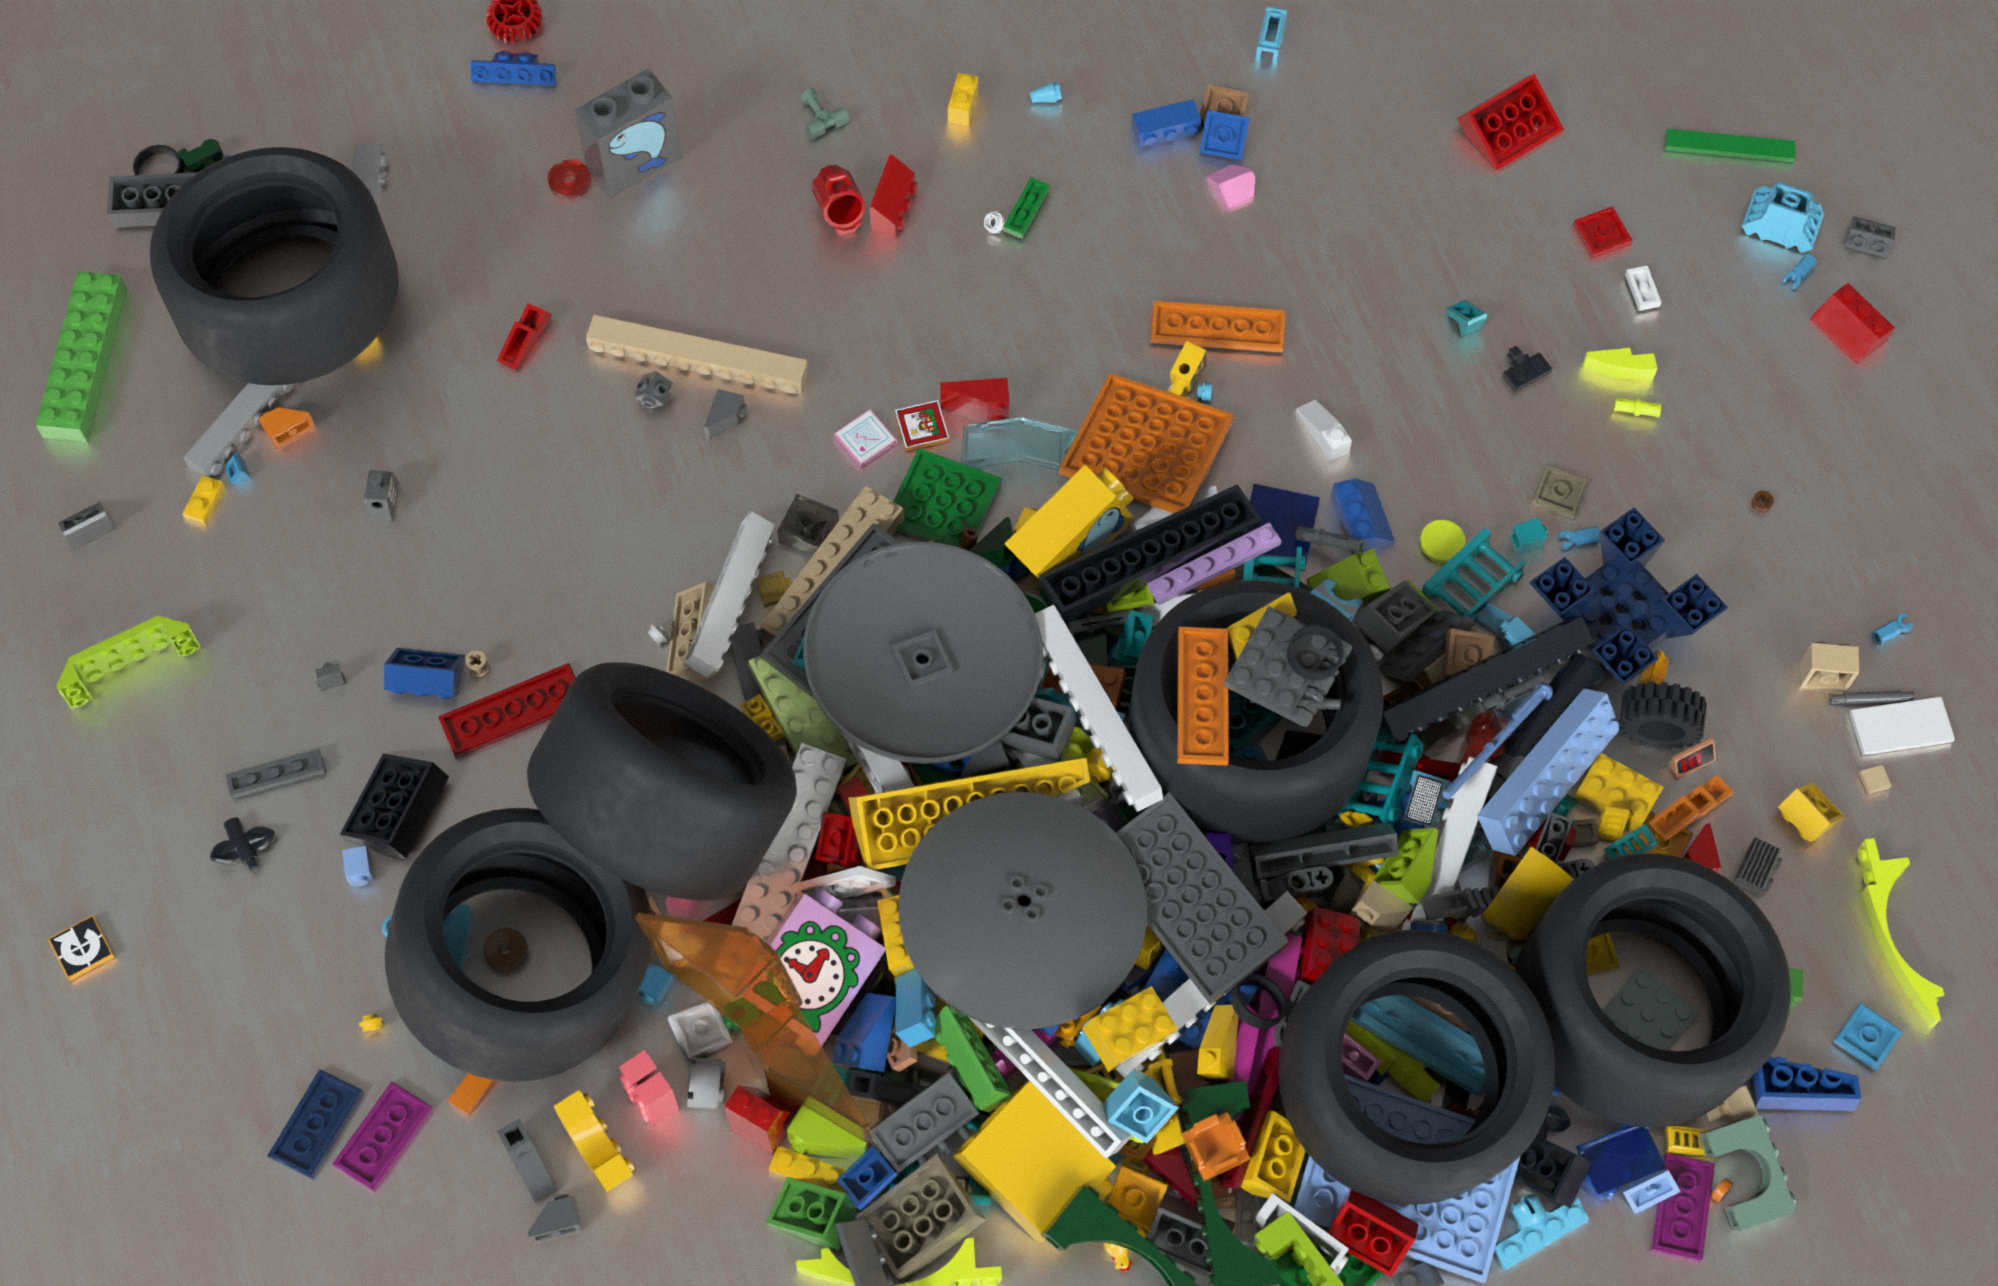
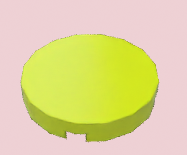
[1419,520,1466,564]

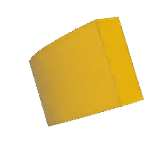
[739,694,784,742]

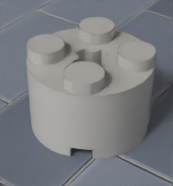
[687,1057,726,1109]

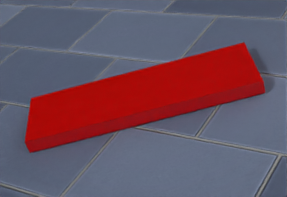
[438,663,576,759]

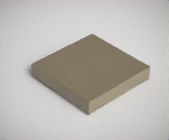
[1531,464,1589,520]

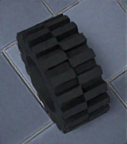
[1619,681,1707,749]

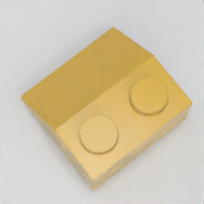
[1778,782,1845,843]

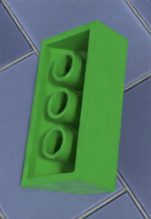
[935,1005,1014,1112]

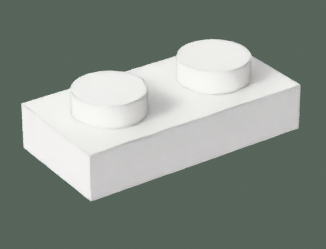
[1625,266,1661,311]

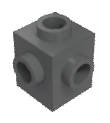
[634,371,673,409]

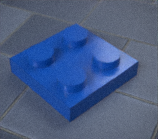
[1199,110,1250,161]

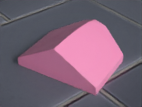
[1207,164,1255,210]

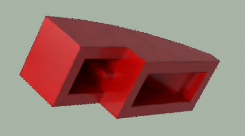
[497,302,552,370]

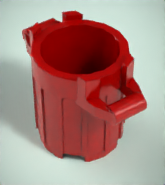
[812,165,866,237]

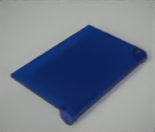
[1576,1125,1666,1195]

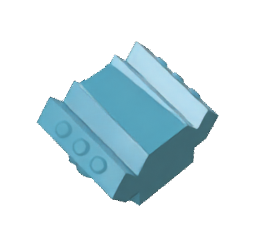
[1742,181,1824,253]

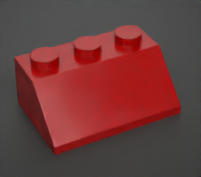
[870,154,918,237]
[1810,283,1895,364]
[1326,1189,1419,1277]

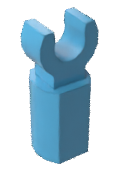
[1783,254,1817,290]
[1558,526,1600,550]
[1872,613,1914,645]

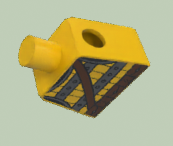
[1168,341,1207,396]

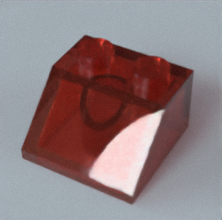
[1459,711,1505,768]

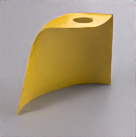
[1480,847,1574,941]

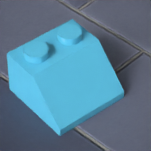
[1103,1068,1178,1143]

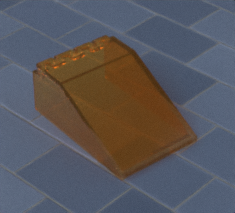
[635,913,803,1046]
[742,1000,872,1149]

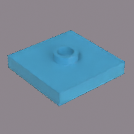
[1833,1002,1903,1071]

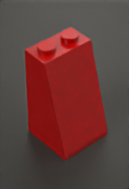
[724,1085,798,1156]

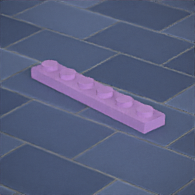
[1147,523,1281,605]

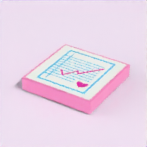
[834,409,897,468]

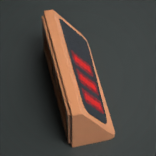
[1667,738,1716,780]

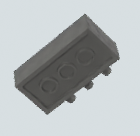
[868,1069,980,1173]

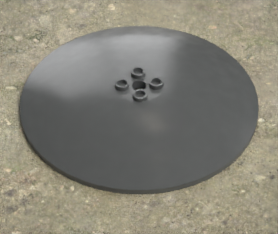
[803,542,1043,764]
[898,792,1147,1030]

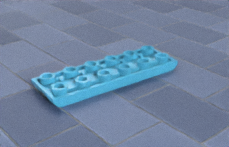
[1351,995,1486,1098]

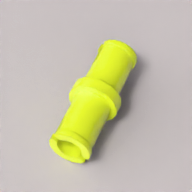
[1614,397,1662,418]

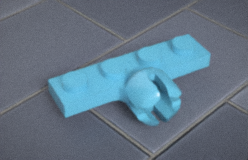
[1494,1194,1590,1270]

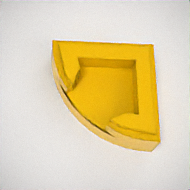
[1339,811,1373,829]

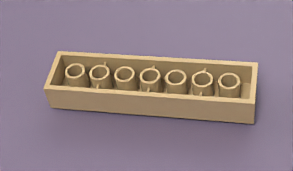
[760,485,904,642]

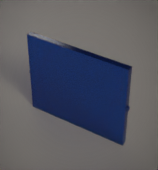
[1250,484,1320,570]

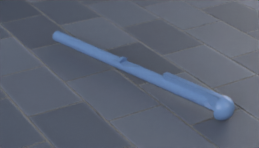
[1443,683,1553,799]

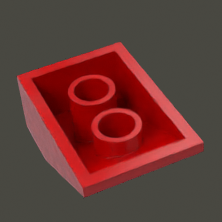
[940,378,1010,426]

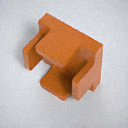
[1181,1112,1250,1181]

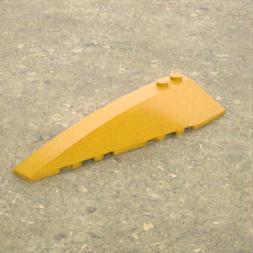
[849,758,1090,870]

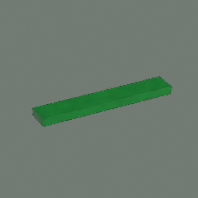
[1665,129,1795,163]

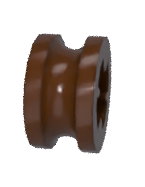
[1751,491,1774,513]

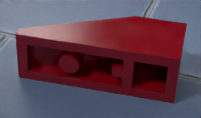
[1139,1146,1198,1207]

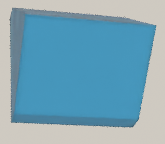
[225,453,251,485]

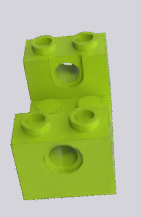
[1251,1211,1344,1286]

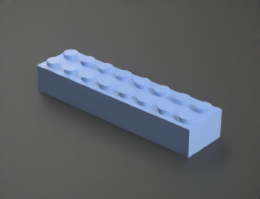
[1477,689,1619,856]

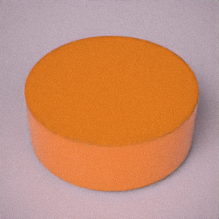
[1711,1178,1734,1203]

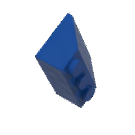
[1331,478,1395,555]
[384,648,465,699]

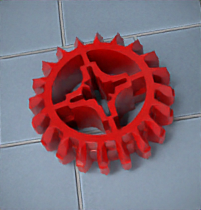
[485,0,543,44]

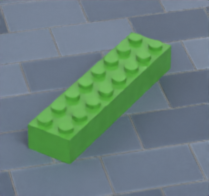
[36,271,127,442]

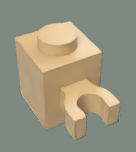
[1706,1086,1758,1123]

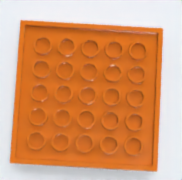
[1059,373,1234,513]

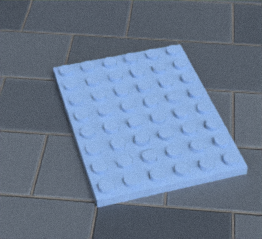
[1293,1074,1520,1283]

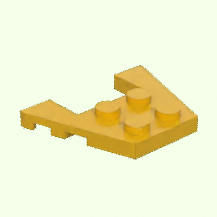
[1227,593,1297,661]

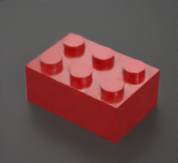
[1301,906,1360,985]

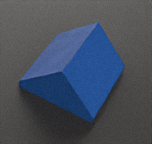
[837,1145,900,1210]

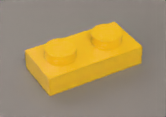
[182,475,225,524]

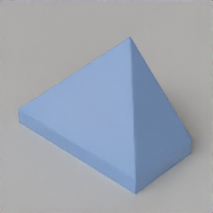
[1623,1169,1680,1214]

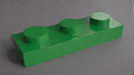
[1003,177,1050,239]

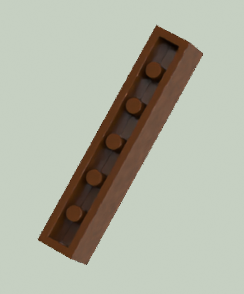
[1168,1049,1233,1204]

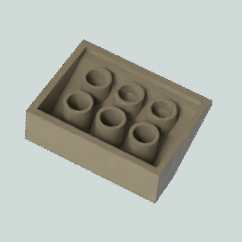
[857,1154,986,1282]

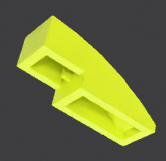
[1583,348,1657,380]

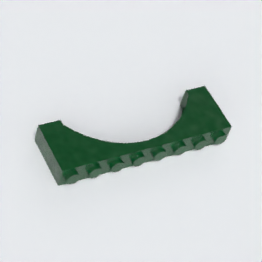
[1181,1081,1279,1286]
[1041,1186,1198,1286]

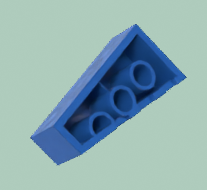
[1751,1056,1861,1111]

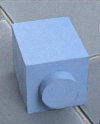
[342,846,374,886]

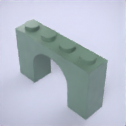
[1698,1114,1796,1231]

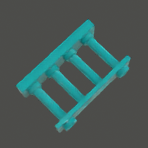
[1421,528,1526,622]
[1243,547,1306,588]
[1336,734,1423,828]

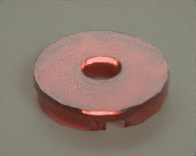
[547,159,591,199]

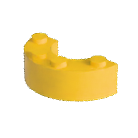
[554,1090,634,1192]

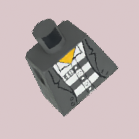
[364,470,399,522]

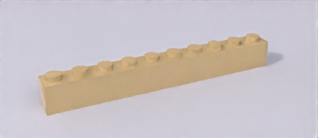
[586,315,808,394]

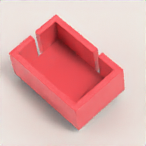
[619,1050,679,1127]

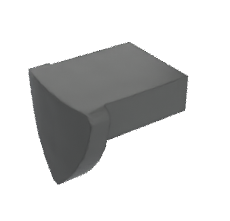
[315,662,346,690]

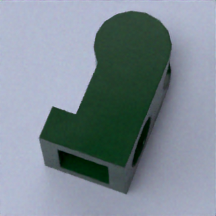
[178,139,224,173]

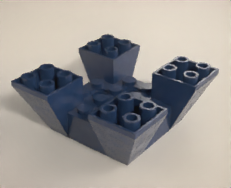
[1529,507,1728,686]

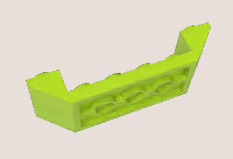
[56,615,201,709]

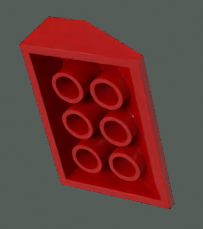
[1457,73,1564,170]

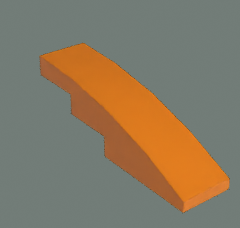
[1648,775,1734,841]

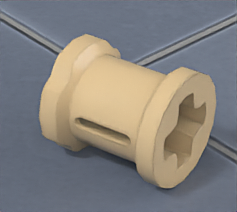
[465,650,489,678]

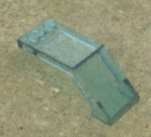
[961,417,1078,471]

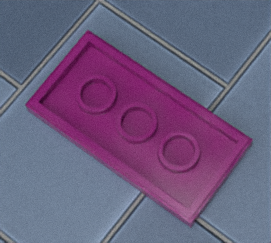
[332,1081,433,1192]
[1650,1153,1715,1263]

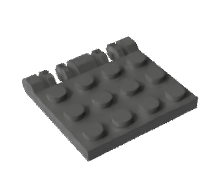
[1223,606,1352,727]

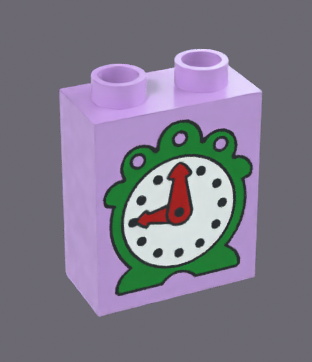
[733,887,886,1049]

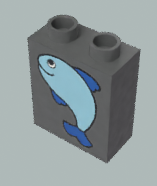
[574,68,682,199]

